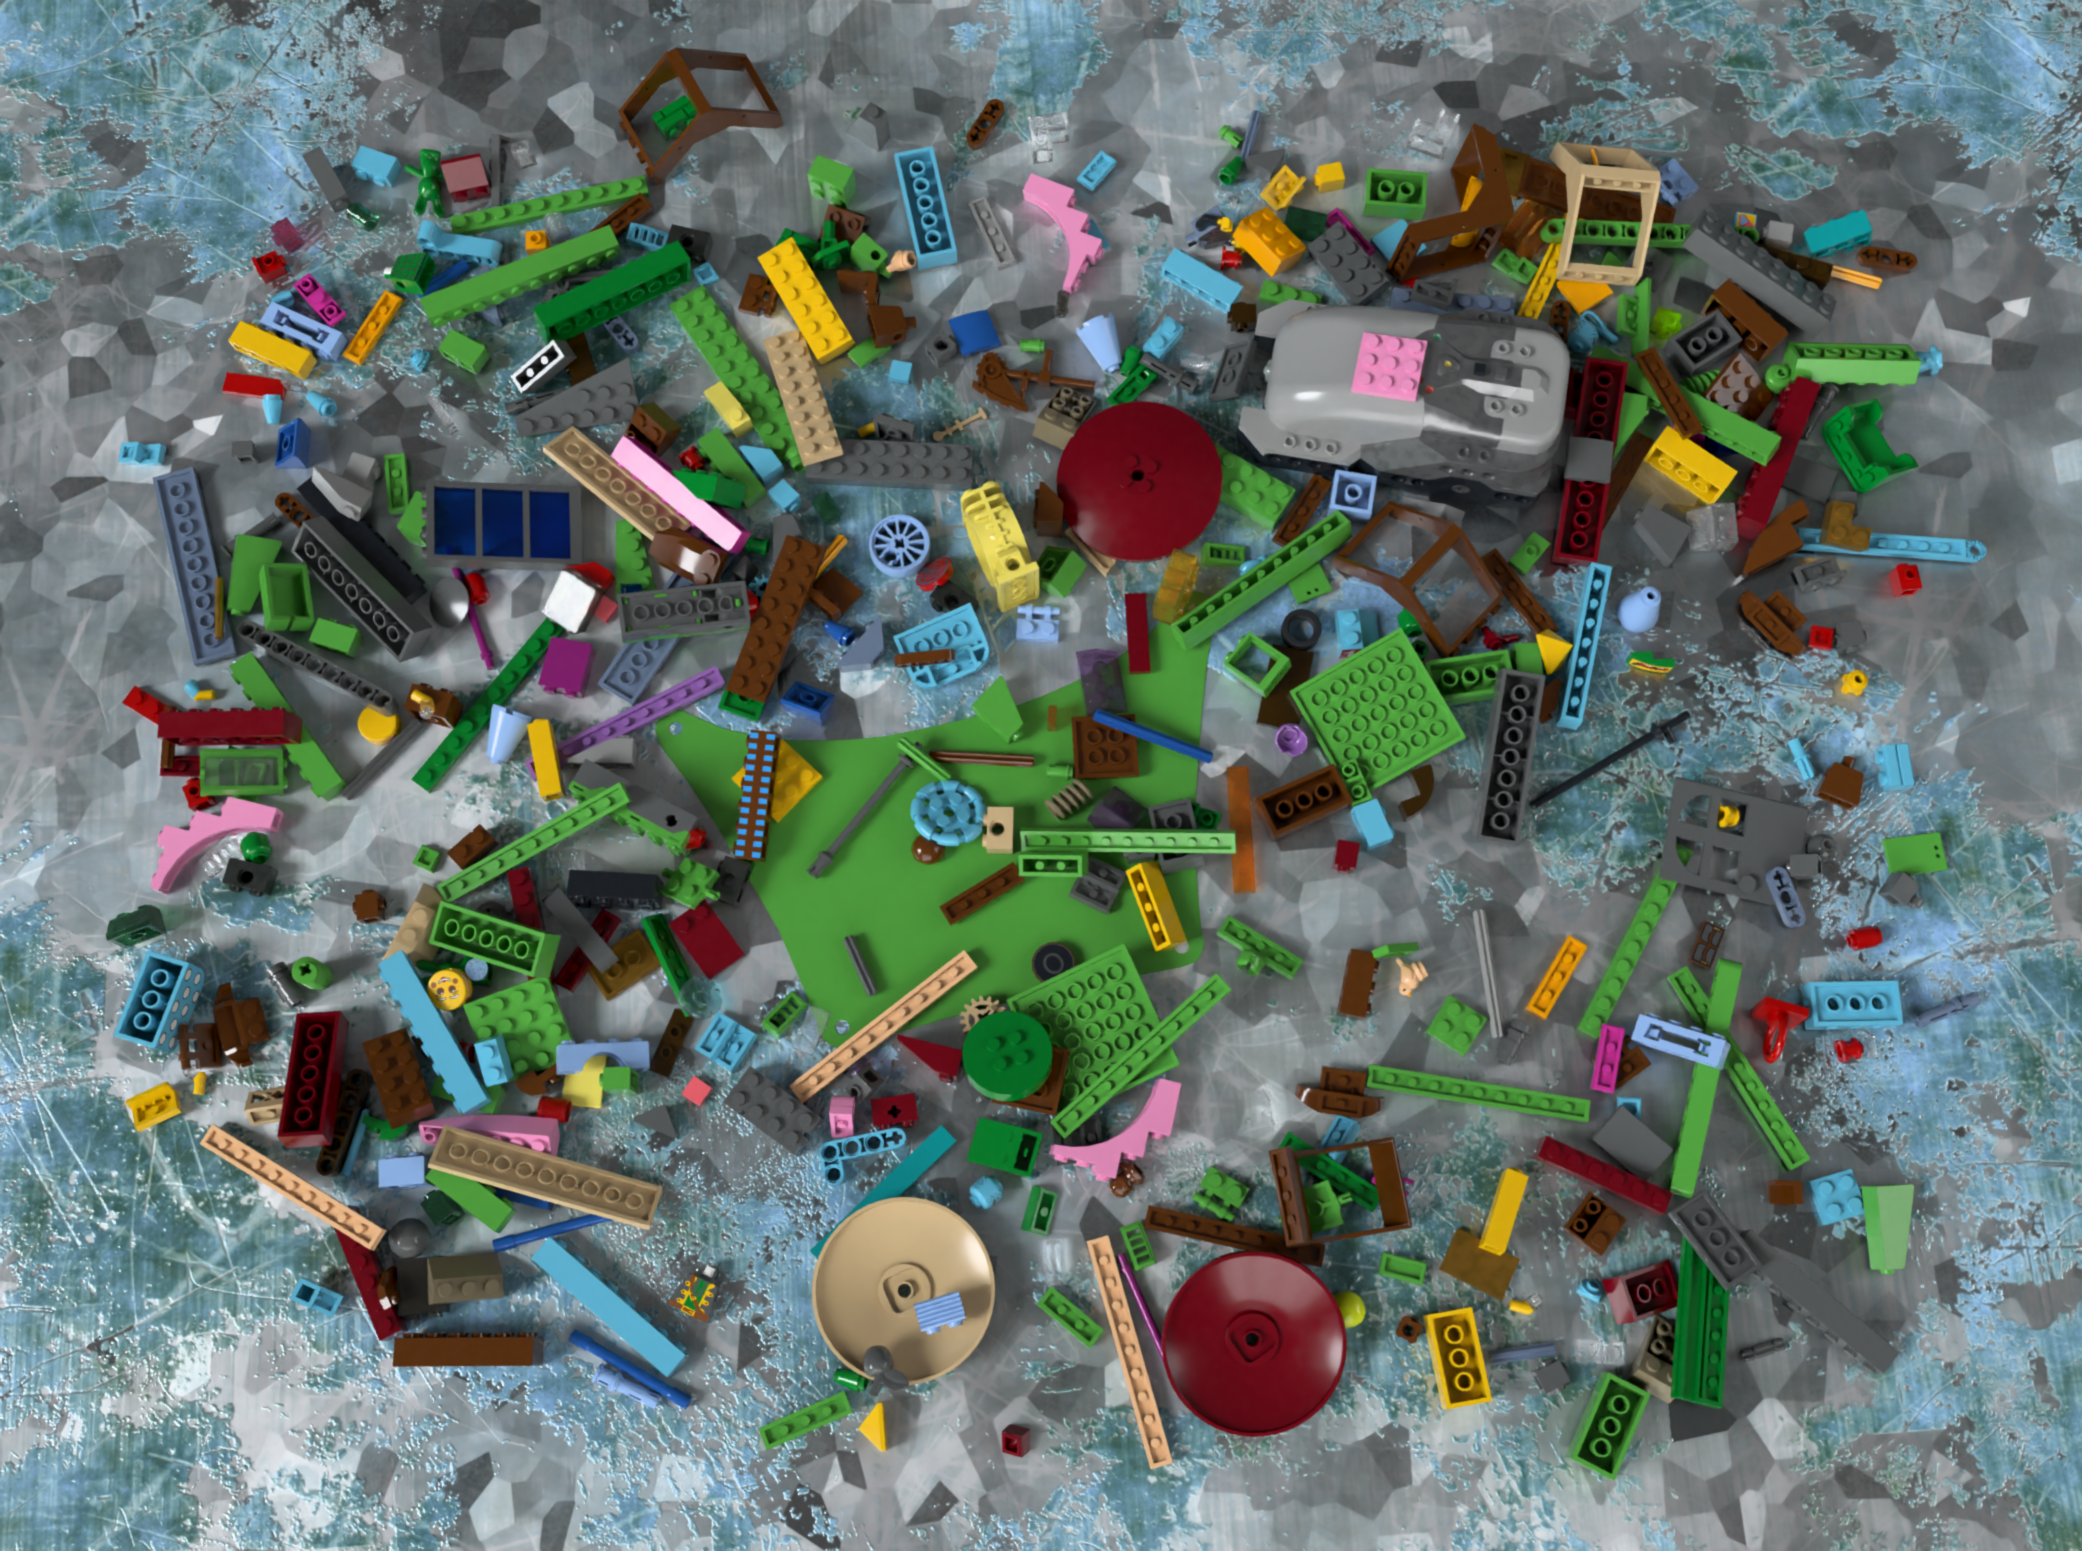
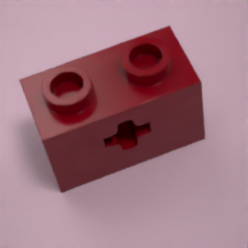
[870,1093,919,1131]

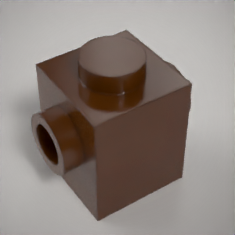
[352,889,387,924]

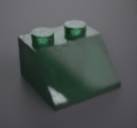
[106,904,167,949]

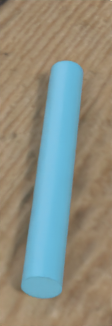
[341,1109,371,1176]

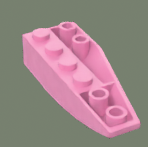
[419,1115,560,1156]

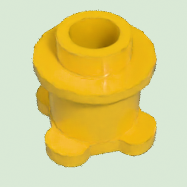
[1841,670,1868,696]
[1717,803,1740,827]

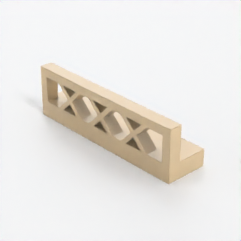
[244,1086,339,1126]

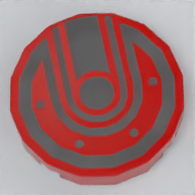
[916,557,954,591]

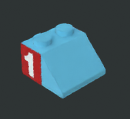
[1334,608,1379,658]

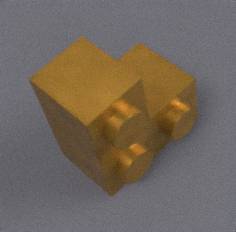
[1818,500,1872,552]

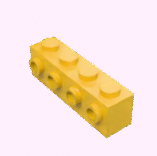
[228,321,317,381]
[1126,861,1187,952]

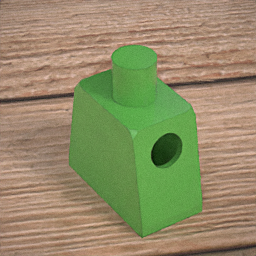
[849,232,894,279]

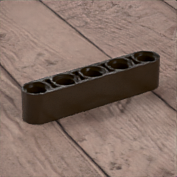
[316,1069,373,1178]

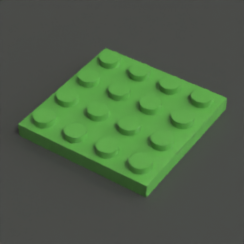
[463,977,574,1085]

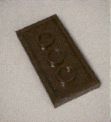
[1256,644,1314,729]

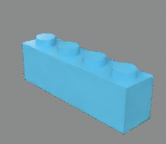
[1161,248,1243,313]

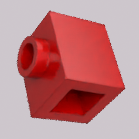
[1889,563,1923,597]

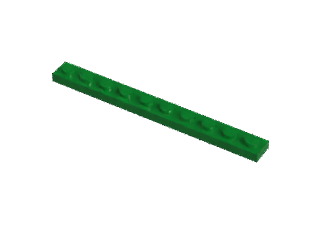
[411,617,565,793]

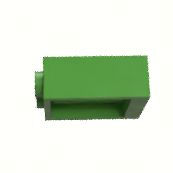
[1223,631,1291,698]

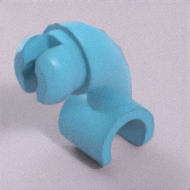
[1238,555,1268,576]

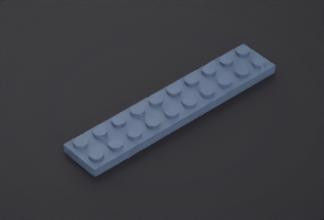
[152,466,238,667]
[597,531,746,707]

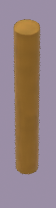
[215,577,224,639]

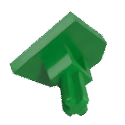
[810,220,850,272]

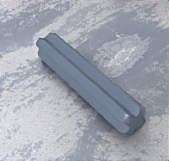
[1240,110,1262,164]
[1488,1342,1556,1364]

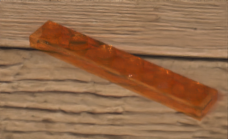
[1226,766,1256,894]

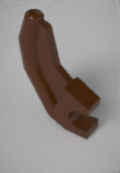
[377,1266,403,1310]

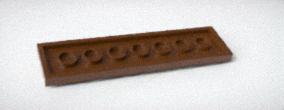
[1516,157,1676,238]
[726,535,827,704]

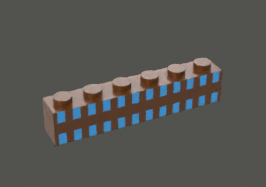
[733,730,781,862]

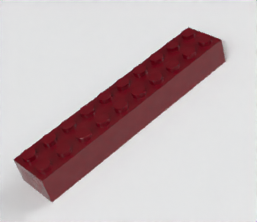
[1552,357,1629,567]

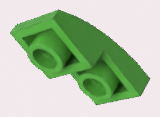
[1335,758,1373,807]

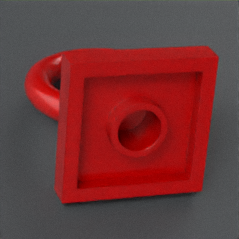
[1749,996,1809,1064]

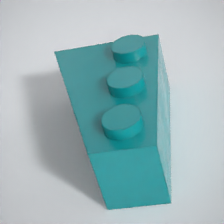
[1803,210,1873,260]

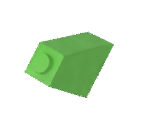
[972,676,1024,744]

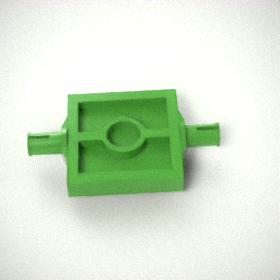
[661,857,720,910]
[1278,1180,1353,1234]

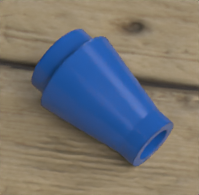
[823,620,856,647]

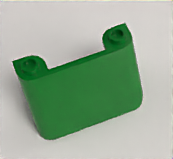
[1821,398,1919,493]

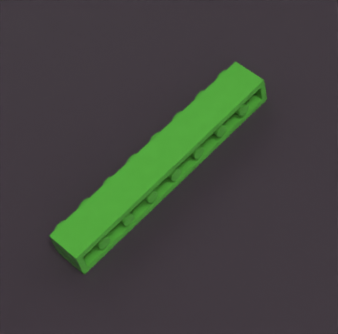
[229,652,347,801]

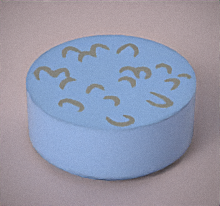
[465,958,488,981]

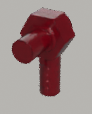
[1481,626,1519,651]

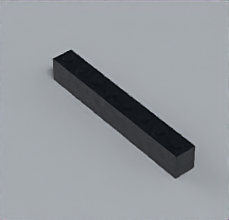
[297,476,428,605]

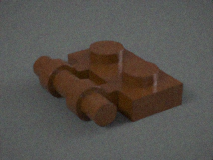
[738,273,780,318]
[176,1023,221,1070]
[1592,1034,1651,1090]

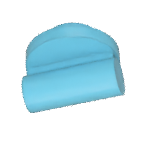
[271,290,295,309]
[409,348,432,372]
[1576,1279,1603,1303]

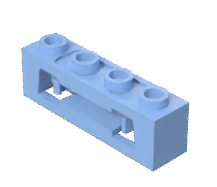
[260,302,348,361]
[1631,1013,1731,1070]

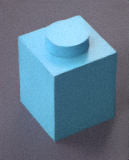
[768,479,802,513]

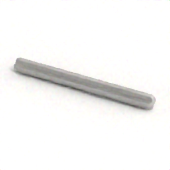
[1473,909,1505,1038]

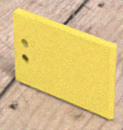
[562,1055,608,1108]

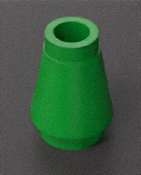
[1218,156,1244,185]
[1119,346,1143,377]
[834,1368,869,1393]

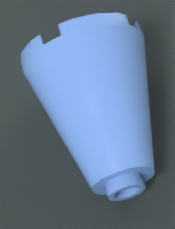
[1076,313,1122,373]
[1616,587,1661,633]
[486,704,534,765]

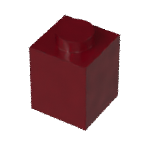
[1332,839,1360,874]

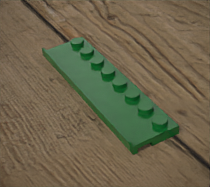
[1671,1234,1730,1409]

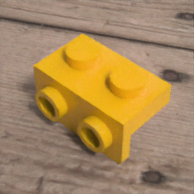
[1259,165,1307,211]
[126,1082,182,1132]

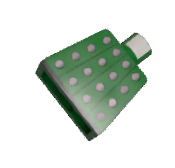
[384,252,437,295]

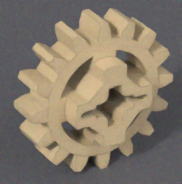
[960,996,1005,1033]

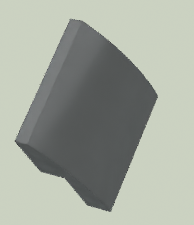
[1564,437,1614,484]
[1068,855,1127,915]
[1052,1114,1103,1166]

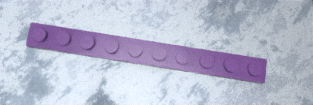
[524,665,726,782]

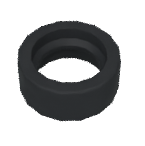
[1281,609,1322,651]

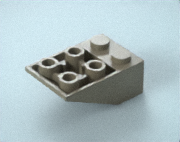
[1032,385,1098,450]
[1627,1315,1676,1404]

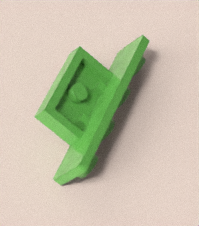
[1616,277,1652,357]

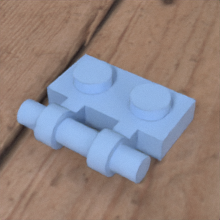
[1658,158,1699,206]
[1016,603,1060,643]

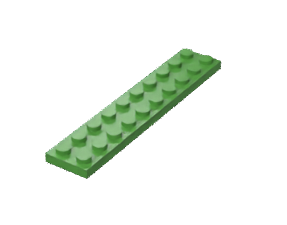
[669,285,796,458]

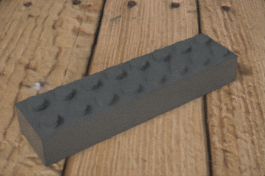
[1682,209,1837,338]
[806,439,975,491]
[291,516,433,663]
[1471,668,1545,847]

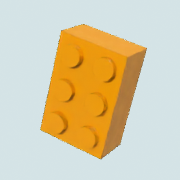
[1233,207,1307,277]

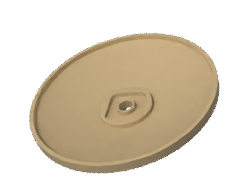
[812,1197,995,1385]

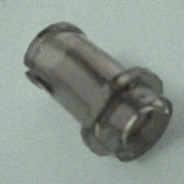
[1053,290,1070,318]

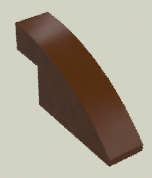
[1742,499,1810,578]

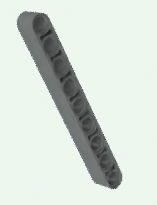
[237,620,399,717]

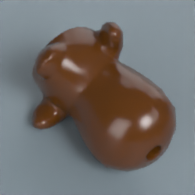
[1108,1162,1145,1198]

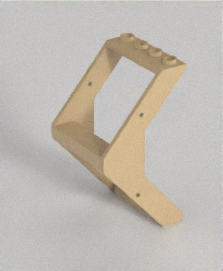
[1549,142,1661,286]

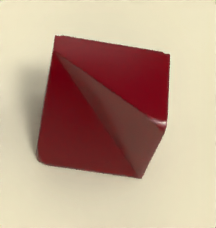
[1002,1424,1031,1458]

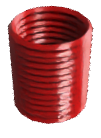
[537,1095,572,1124]

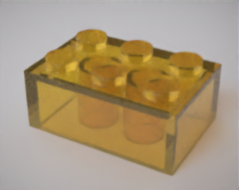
[1153,549,1200,626]

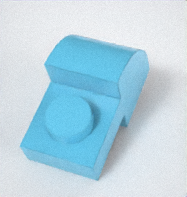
[289,1277,344,1317]

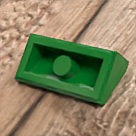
[1021,1186,1059,1237]

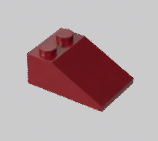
[669,899,745,980]
[897,1034,963,1084]
[1602,1259,1678,1325]

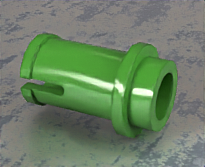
[1218,125,1244,149]
[1020,338,1045,354]
[1047,764,1074,781]

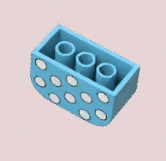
[113,950,204,1053]

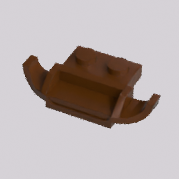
[1739,590,1808,657]
[213,982,270,1068]
[1295,1066,1384,1119]

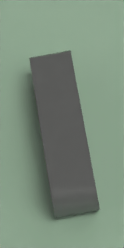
[541,886,620,974]

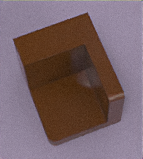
[1768,1180,1803,1206]

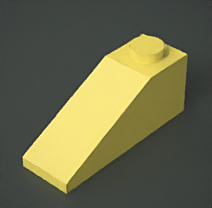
[704,381,754,439]

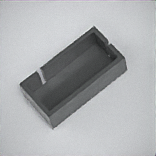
[1307,221,1389,306]
[723,1066,824,1157]

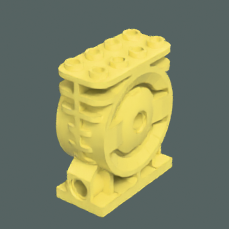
[960,481,1039,613]

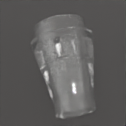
[1181,355,1211,376]

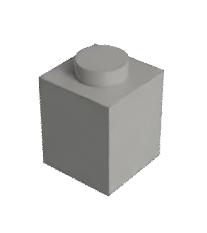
[1760,220,1794,251]

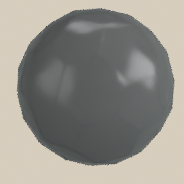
[388,1218,430,1259]

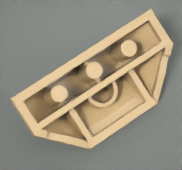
[382,883,444,966]

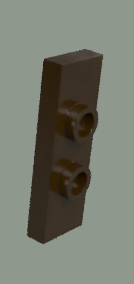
[648,1008,696,1078]

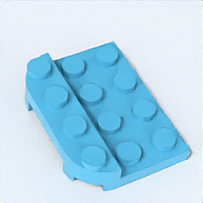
[893,603,990,690]

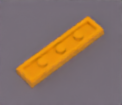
[342,290,404,366]
[1525,935,1588,1020]

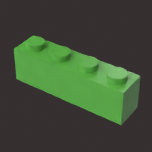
[697,427,767,509]
[425,1169,517,1234]

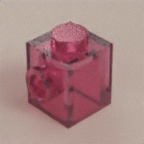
[270,217,306,254]

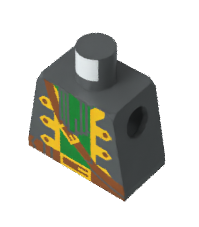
[668,1265,721,1323]

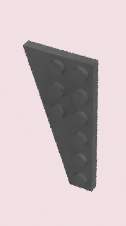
[515,357,639,437]

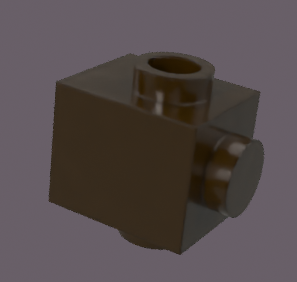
[1227,302,1256,333]

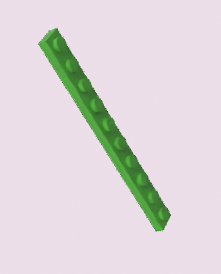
[450,175,650,236]
[436,782,632,902]
[1020,828,1237,854]
[1577,843,1693,1039]
[1666,966,1810,1171]
[1050,973,1232,1139]
[1366,1064,1590,1123]

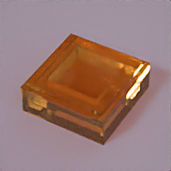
[1047,705,1057,732]

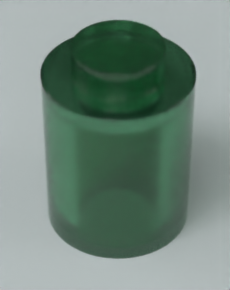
[346,202,379,232]
[812,492,842,525]

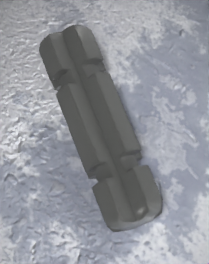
[1740,1338,1786,1362]

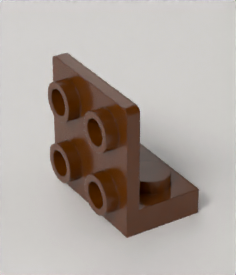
[817,204,871,252]
[837,269,881,306]
[807,567,863,623]

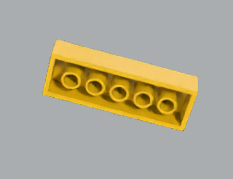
[758,237,856,365]

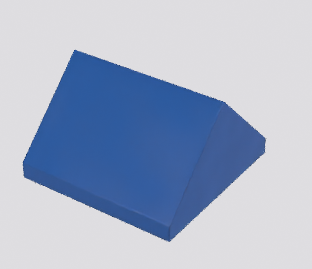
[275,418,311,469]
[780,681,835,725]

